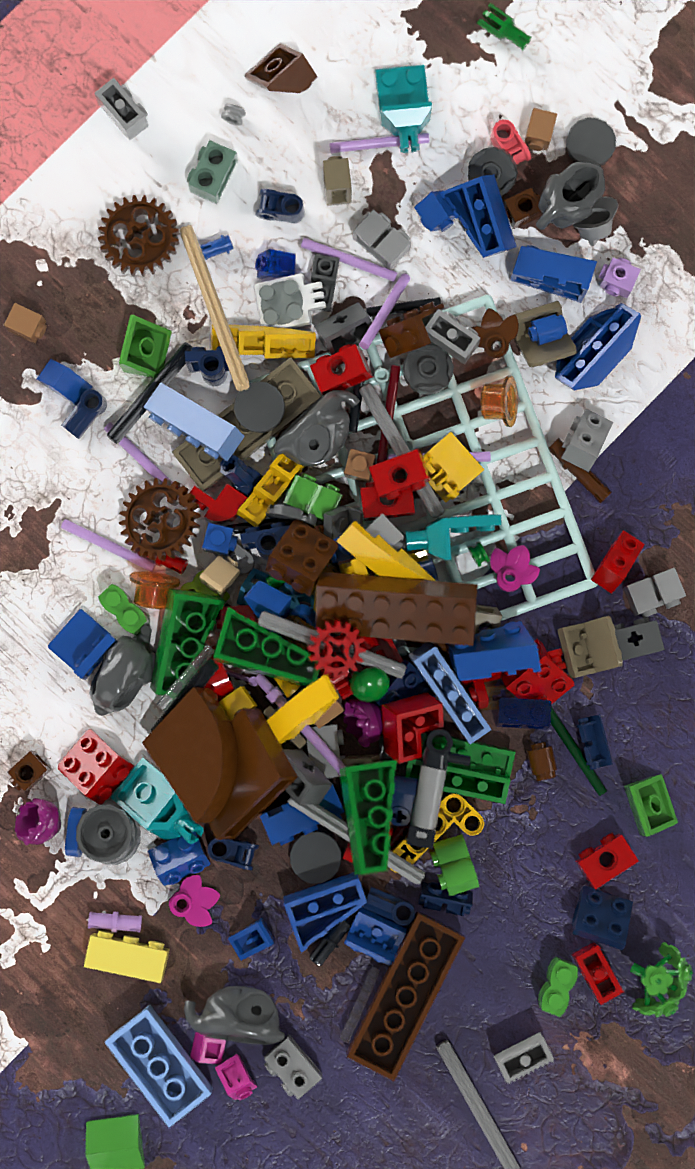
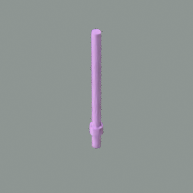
[254,674,346,775]

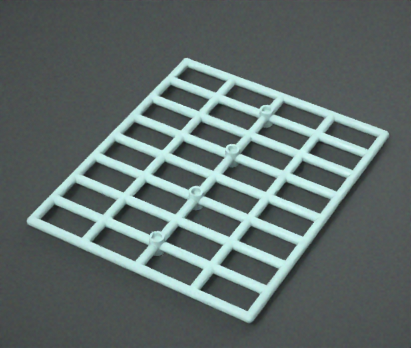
[249,295,598,673]

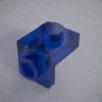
[255,249,296,279]

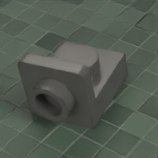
[324,505,363,539]

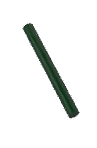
[542,705,607,796]

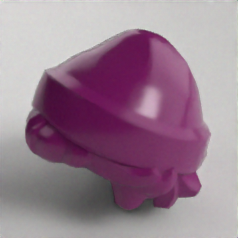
[343,698,383,747]
[14,798,61,845]

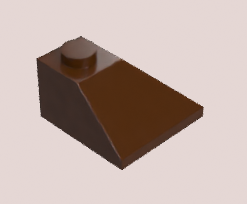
[244,43,318,93]

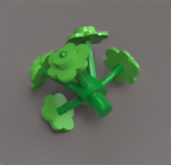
[630,942,693,1017]

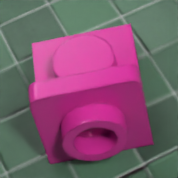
[215,1054,257,1100]

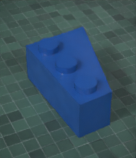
[439,175,517,258]
[510,245,597,303]
[447,621,541,681]
[260,783,345,846]
[283,872,367,953]

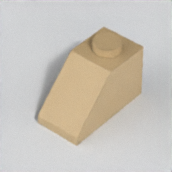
[199,556,240,598]

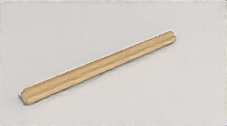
[180,225,250,391]

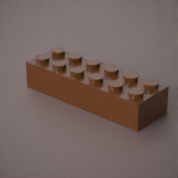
[316,572,478,646]
[347,911,465,1081]

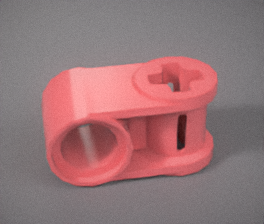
[490,119,531,165]

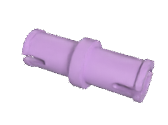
[88,911,142,933]

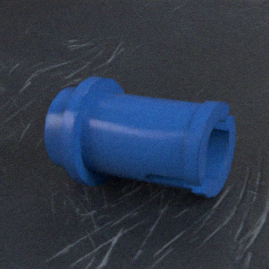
[200,234,234,260]

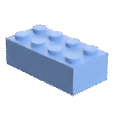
[105,1005,213,1127]

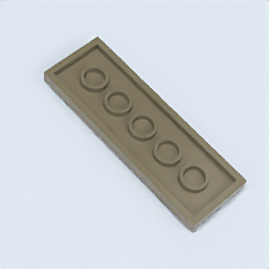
[172,357,322,492]

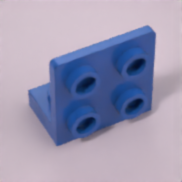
[48,609,117,680]

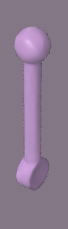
[226,669,258,686]

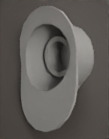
[573,196,618,246]

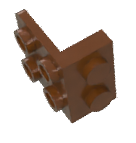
[379,302,445,358]
[265,520,338,596]

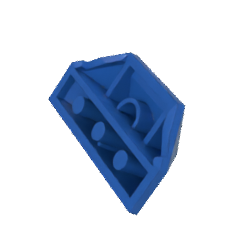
[555,303,641,391]

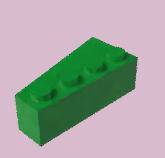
[150,588,226,697]
[213,607,320,687]
[339,760,397,875]

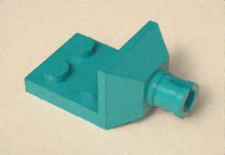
[375,65,432,153]
[405,514,502,560]
[111,757,204,844]

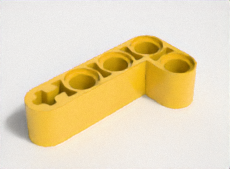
[390,793,484,873]

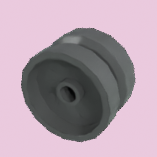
[76,805,141,865]

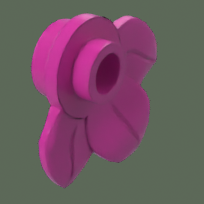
[490,545,540,592]
[169,875,220,927]

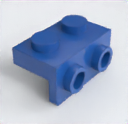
[147,832,211,886]
[344,907,407,966]

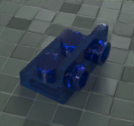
[496,698,551,730]

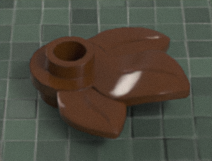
[471,308,519,358]

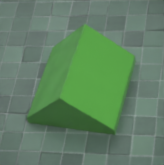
[119,315,172,378]
[624,774,678,837]
[86,1114,145,1169]

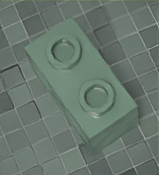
[187,140,238,204]

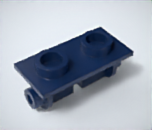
[577,714,613,770]
[418,882,473,916]

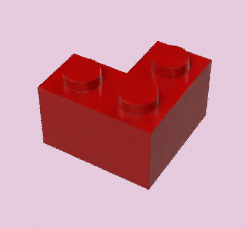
[381,693,444,764]

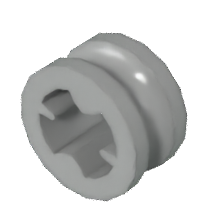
[221,104,246,126]

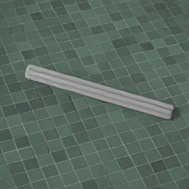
[359,384,445,518]
[258,612,406,678]
[288,796,425,884]
[436,1040,520,1169]

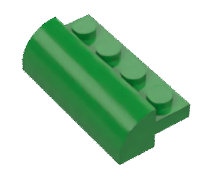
[404,732,516,804]

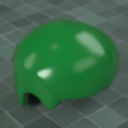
[348,667,390,702]

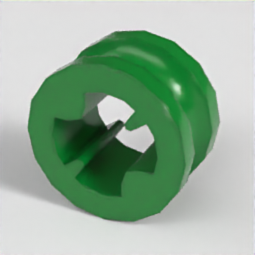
[468,541,490,567]

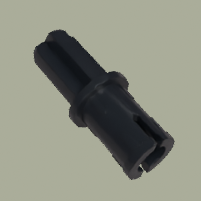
[309,920,351,966]

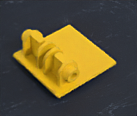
[423,432,484,503]

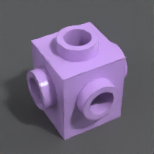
[599,258,641,298]

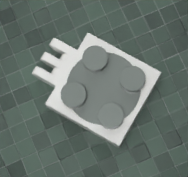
[254,273,326,329]

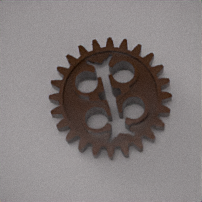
[98,195,180,277]
[119,478,201,561]

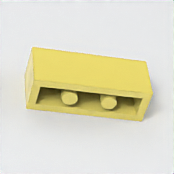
[84,930,170,983]

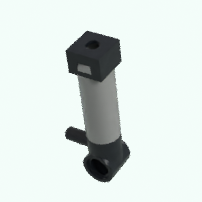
[406,728,471,849]

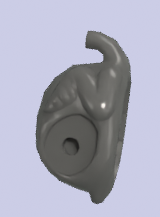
[536,162,605,230]
[274,390,360,467]
[89,625,156,716]
[184,986,285,1045]

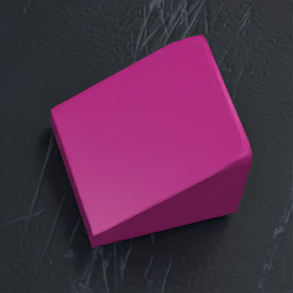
[190,1032,226,1065]

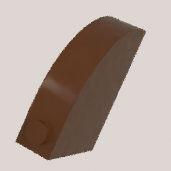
[142,687,238,823]
[209,708,298,840]

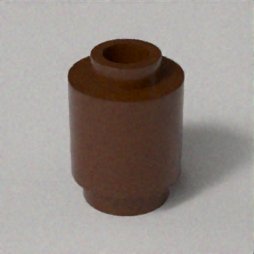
[527,742,557,781]

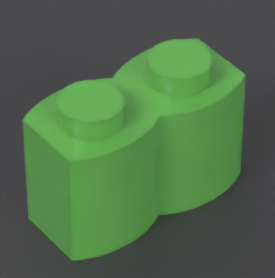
[283,473,343,522]
[98,584,150,635]
[430,835,479,896]
[538,957,578,1017]

